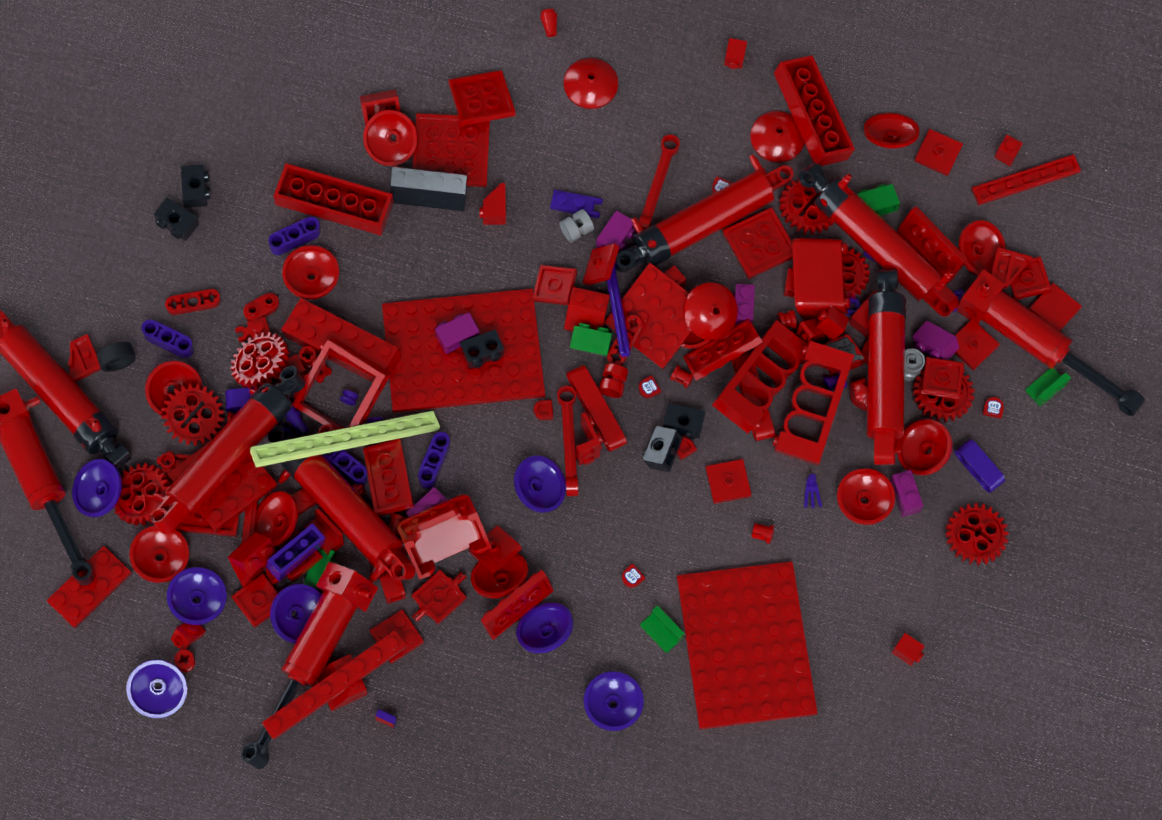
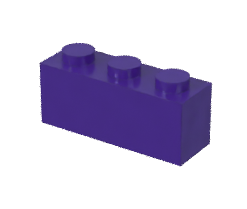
[266,523,325,581]

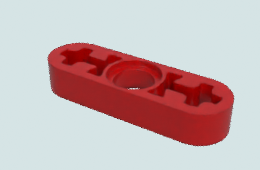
[165,289,221,315]
[607,315,644,365]

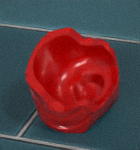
[849,378,868,412]

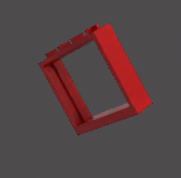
[292,338,391,430]

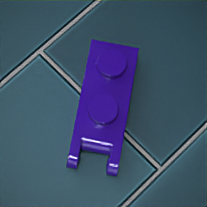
[550,190,603,218]

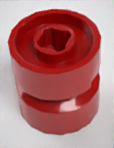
[599,364,629,398]

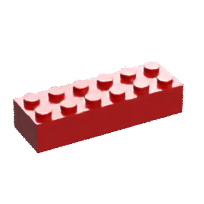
[773,55,855,166]
[273,163,393,236]
[281,298,402,383]

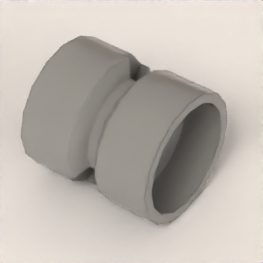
[559,209,594,243]
[904,349,925,381]

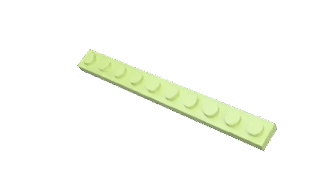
[250,411,440,467]

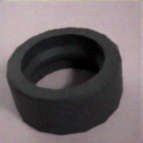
[97,342,136,372]

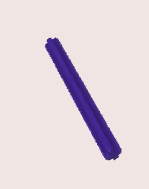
[607,264,630,357]

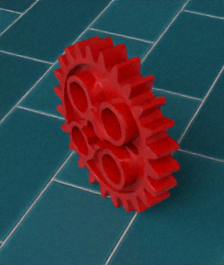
[779,178,834,235]
[842,248,870,299]
[230,332,289,389]
[912,370,975,423]
[161,383,224,446]
[114,463,171,526]
[945,503,1009,566]

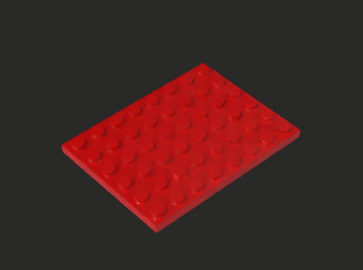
[382,289,545,413]
[676,561,817,730]

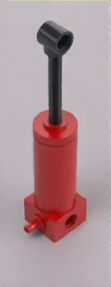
[957,270,1145,416]
[0,388,95,586]
[241,562,378,769]

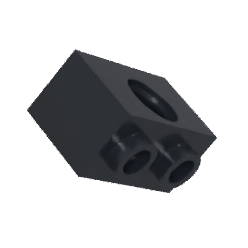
[181,164,210,208]
[153,198,199,241]
[663,403,706,439]
[643,426,683,473]

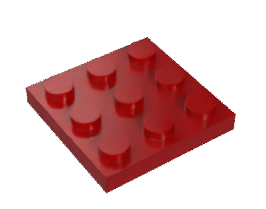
[448,70,515,126]
[722,207,793,279]

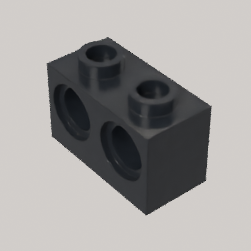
[460,329,504,369]

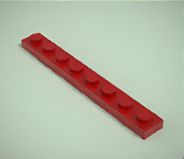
[262,630,407,740]

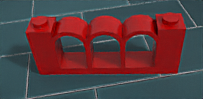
[712,320,809,434]
[772,341,854,466]

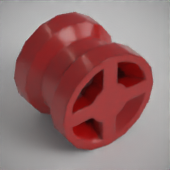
[777,310,797,329]
[174,650,196,672]

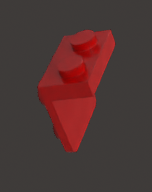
[576,412,603,466]

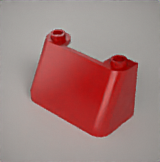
[792,238,851,319]
[397,495,492,580]

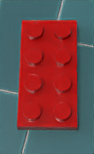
[897,206,968,284]
[683,318,762,381]
[363,439,414,516]
[46,546,132,629]
[480,570,554,640]

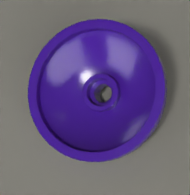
[514,456,566,513]
[72,459,122,517]
[167,567,227,625]
[270,584,321,643]
[516,603,574,653]
[126,659,187,718]
[584,672,644,731]

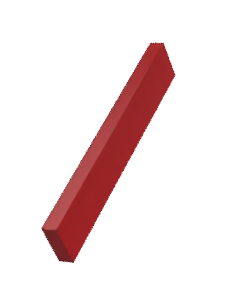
[971,154,1081,206]

